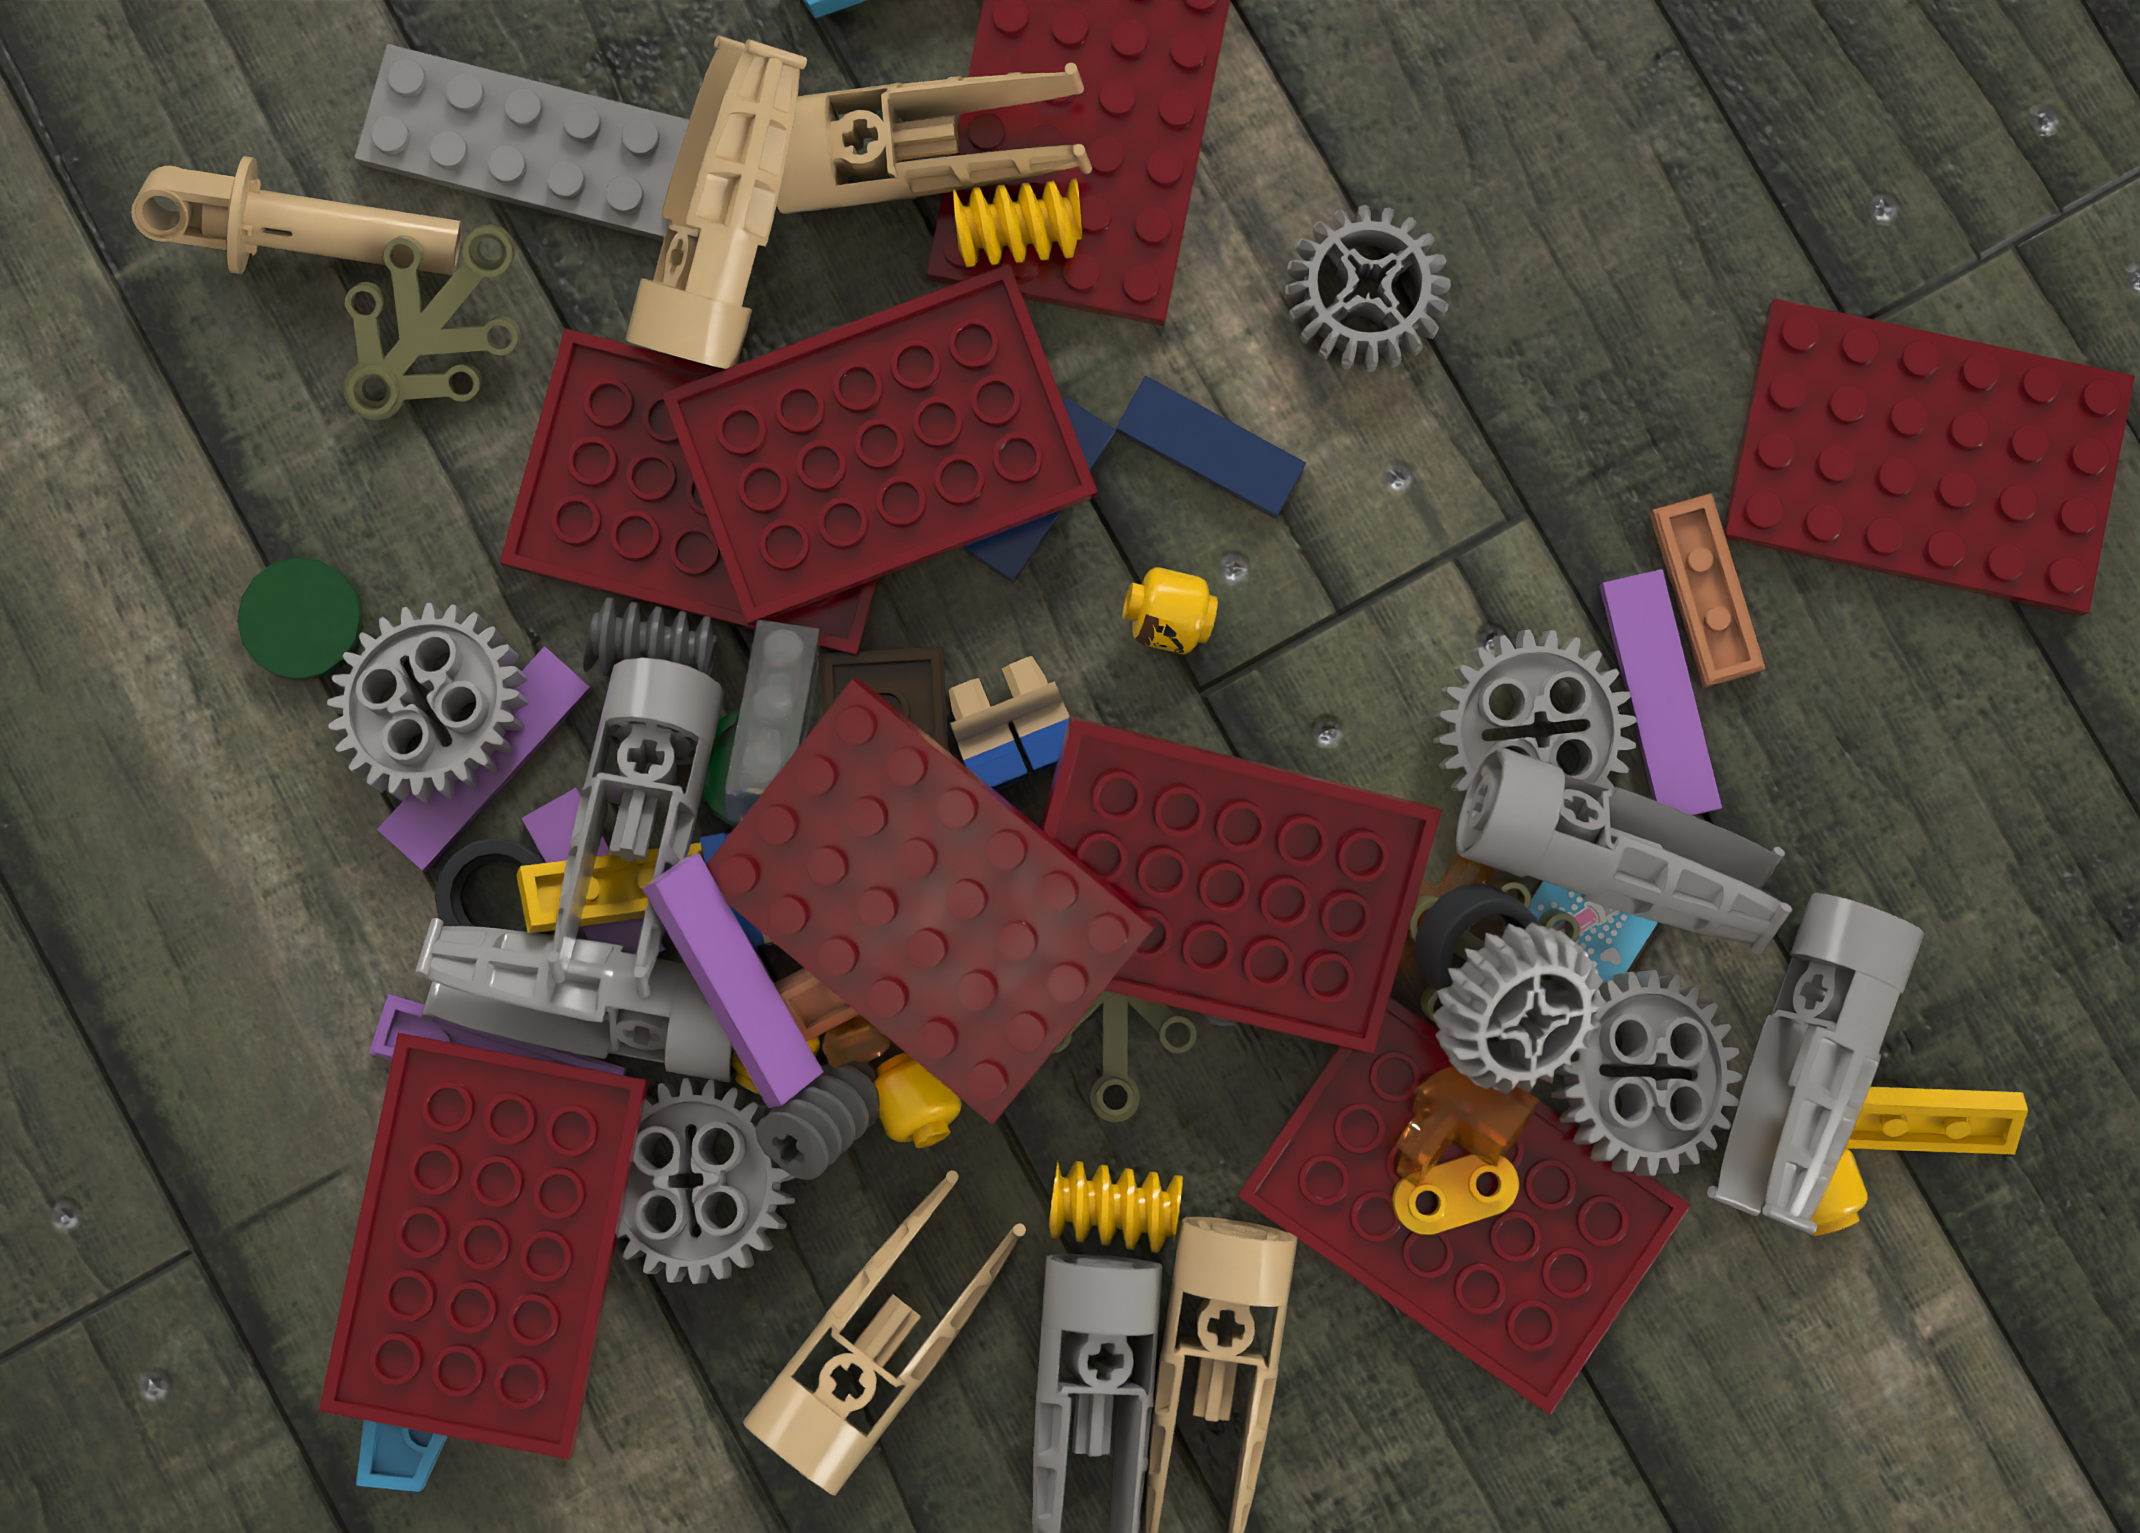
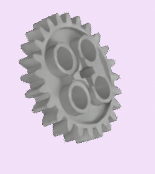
[327,603,529,803]
[1433,630,1637,791]
[1551,970,1742,1176]
[617,1078,795,1284]

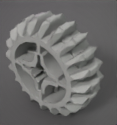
[1284,205,1451,372]
[1432,922,1606,1095]

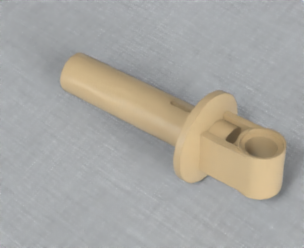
[131,156,462,275]

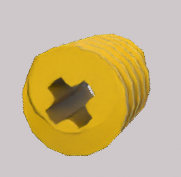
[953,178,1082,267]
[1049,1161,1183,1253]

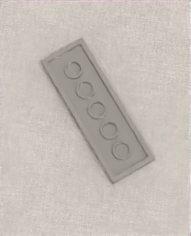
[355,44,689,242]

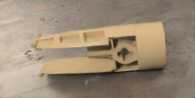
[625,35,807,369]
[777,63,1092,214]
[742,1171,1026,1496]
[1143,1217,1298,1533]

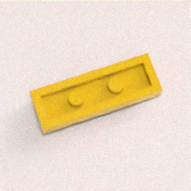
[516,843,706,934]
[1845,1087,2028,1155]

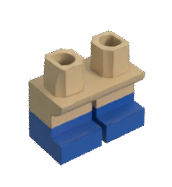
[949,656,1070,791]

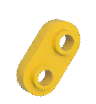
[1393,1151,1519,1235]

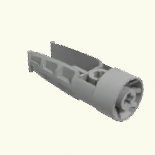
[546,658,725,998]
[1456,746,1792,955]
[1707,893,1924,1234]
[414,918,736,1083]
[1032,1254,1162,1533]

